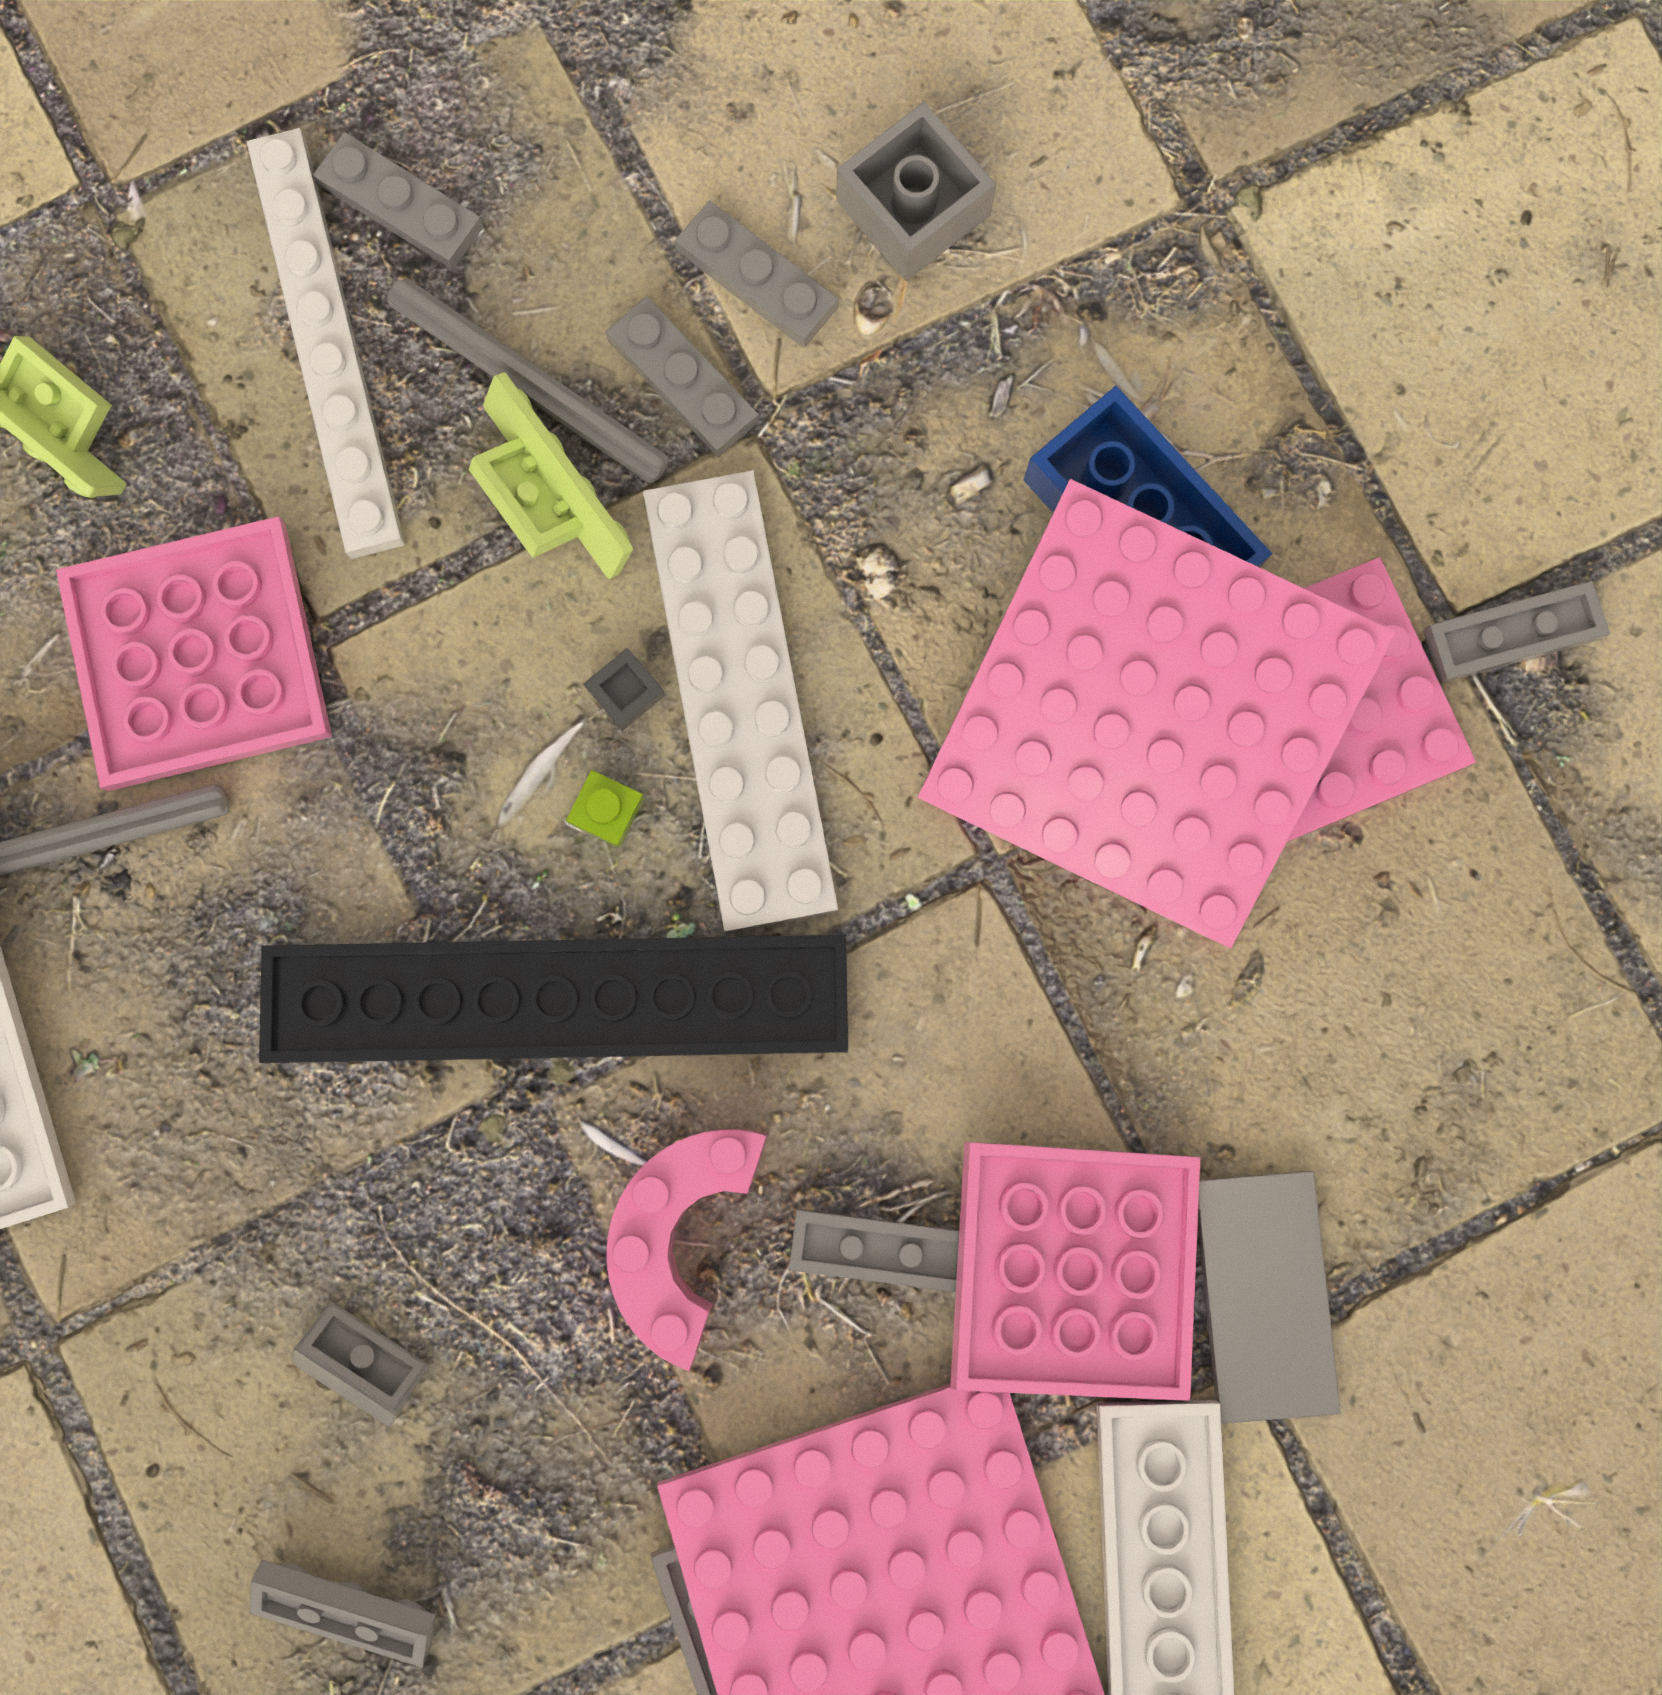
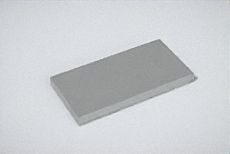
[1198,1171,1341,1424]

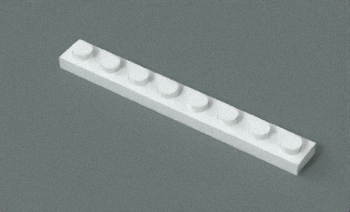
[246,128,405,559]

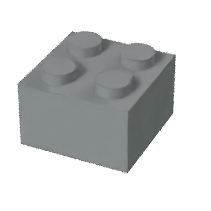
[836,102,996,281]

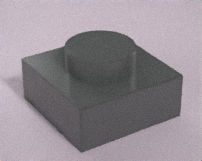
[583,648,666,731]

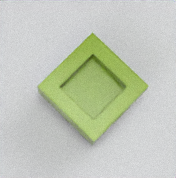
[566,770,645,848]

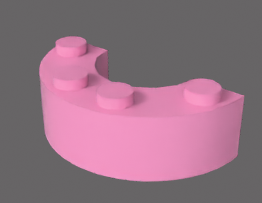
[607,1129,769,1371]

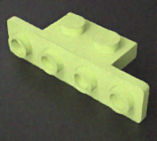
[0,336,127,498]
[468,372,633,579]

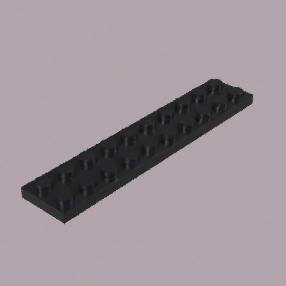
[259,935,848,1064]

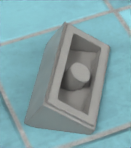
[292,1301,429,1426]

